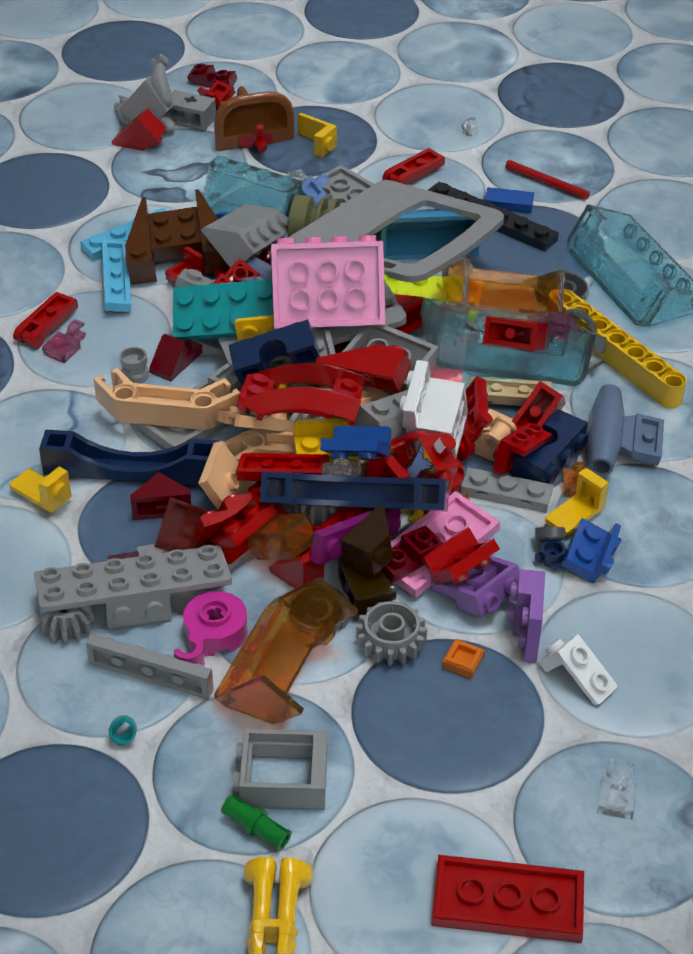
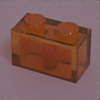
[247,514,314,560]

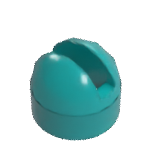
[109,715,137,745]

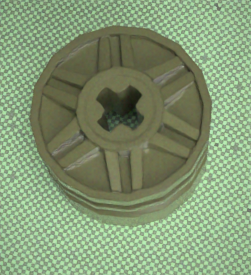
[288,194,340,238]

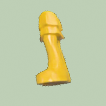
[243,856,313,954]

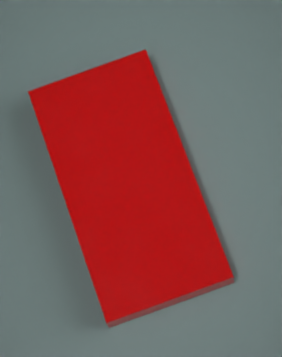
[432,854,584,943]

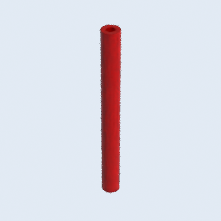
[505,160,590,200]

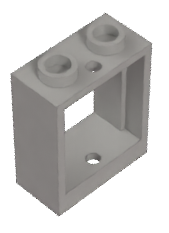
[233,729,327,810]

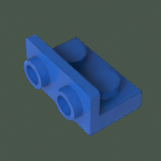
[561,518,621,583]

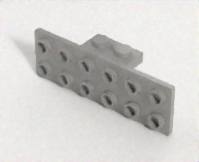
[34,545,232,629]

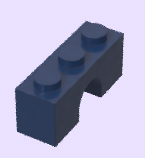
[229,319,321,387]
[512,409,588,484]

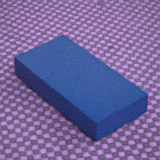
[485,187,534,213]

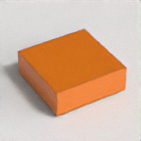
[442,639,485,679]

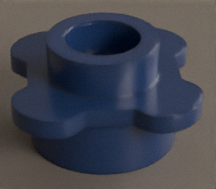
[535,539,567,570]

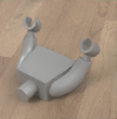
[114,53,175,134]

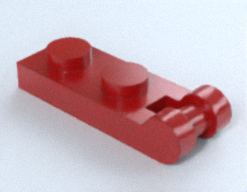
[382,148,445,185]
[13,292,78,349]
[463,375,493,442]

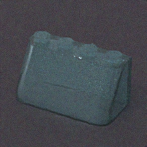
[202,155,302,244]

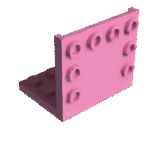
[271,235,386,329]

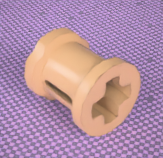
[480,416,517,453]

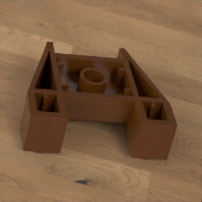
[125,189,230,285]

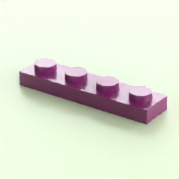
[310,509,401,565]

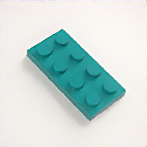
[173,279,274,341]

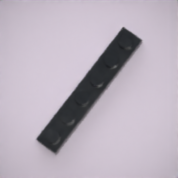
[428,181,559,252]

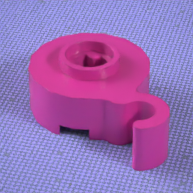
[174,591,248,666]

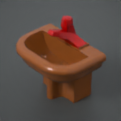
[214,86,294,153]

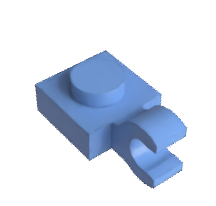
[294,172,330,205]

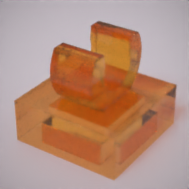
[561,462,590,497]

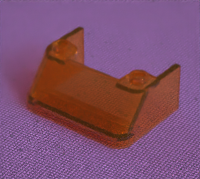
[442,259,565,321]
[214,577,358,724]

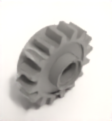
[356,601,427,665]

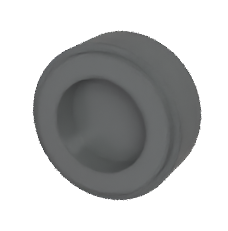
[535,527,565,542]

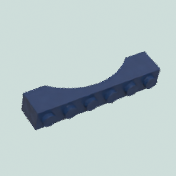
[39,429,219,485]
[260,471,449,512]

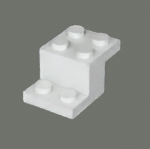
[399,360,468,459]

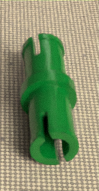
[221,793,292,851]

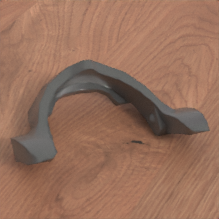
[544,308,607,354]

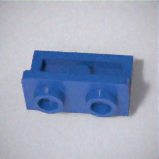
[320,426,392,461]

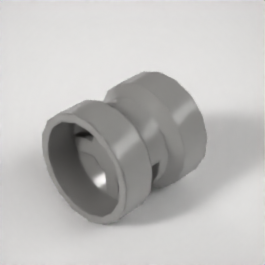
[119,347,149,384]

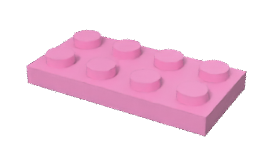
[391,491,500,598]

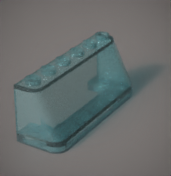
[567,204,693,327]
[420,297,596,386]

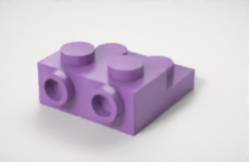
[431,556,519,618]
[507,569,546,663]

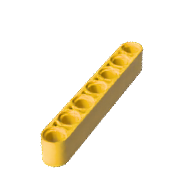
[550,289,687,408]

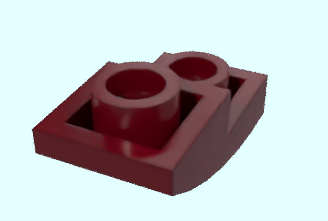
[187,63,237,88]
[382,525,443,583]

